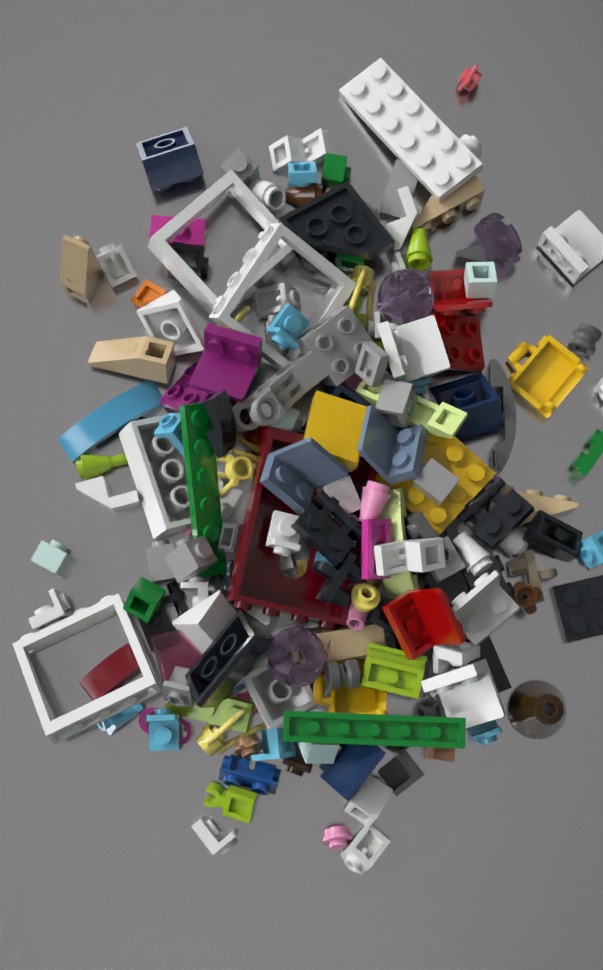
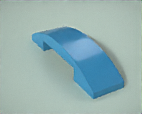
[58,380,163,463]

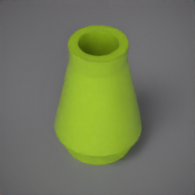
[405,228,433,271]

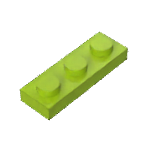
[164,696,255,733]

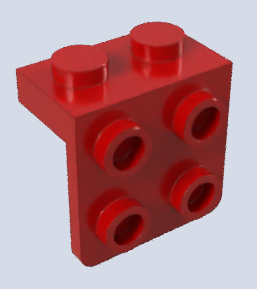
[428,268,493,316]
[426,313,485,377]
[382,588,466,660]

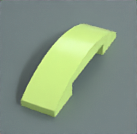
[355,379,468,439]
[378,488,419,600]

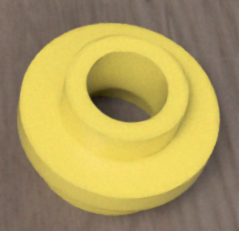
[351,583,380,612]

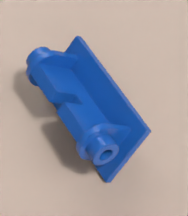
[219,754,281,795]

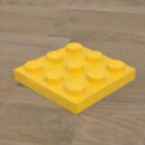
[375,433,496,536]

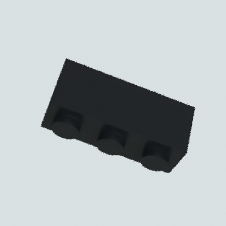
[185,608,274,708]

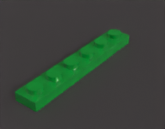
[179,402,227,578]
[282,711,466,749]

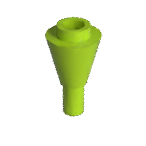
[75,453,128,481]

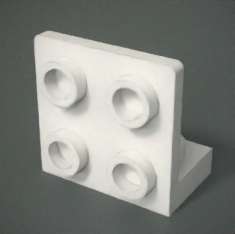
[538,210,603,284]
[377,315,450,382]
[451,570,520,645]
[421,658,506,728]

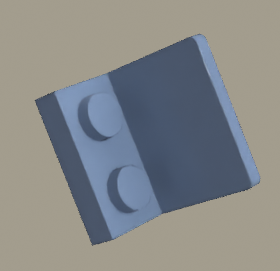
[357,405,428,485]
[260,437,349,515]

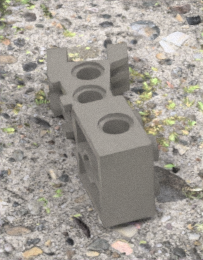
[233,306,372,432]

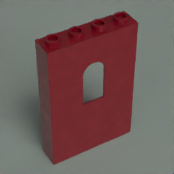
[227,426,377,630]

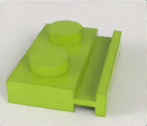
[360,643,427,700]

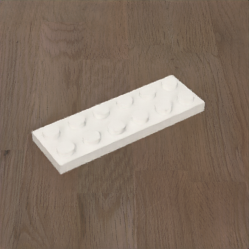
[339,58,483,203]

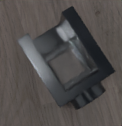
[167,241,209,278]

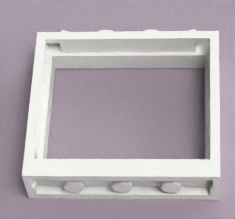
[147,170,296,315]
[209,223,357,369]
[13,593,163,744]

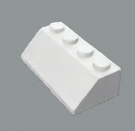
[118,412,192,539]

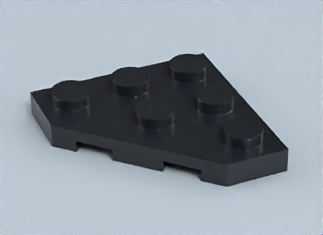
[278,181,395,260]

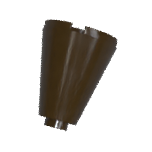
[508,680,567,739]

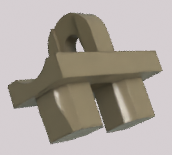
[507,550,558,604]

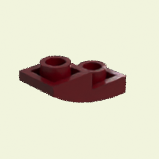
[79,643,141,701]

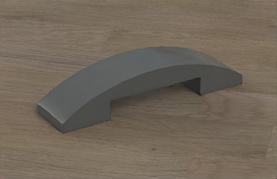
[487,359,516,475]

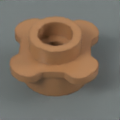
[233,734,264,759]

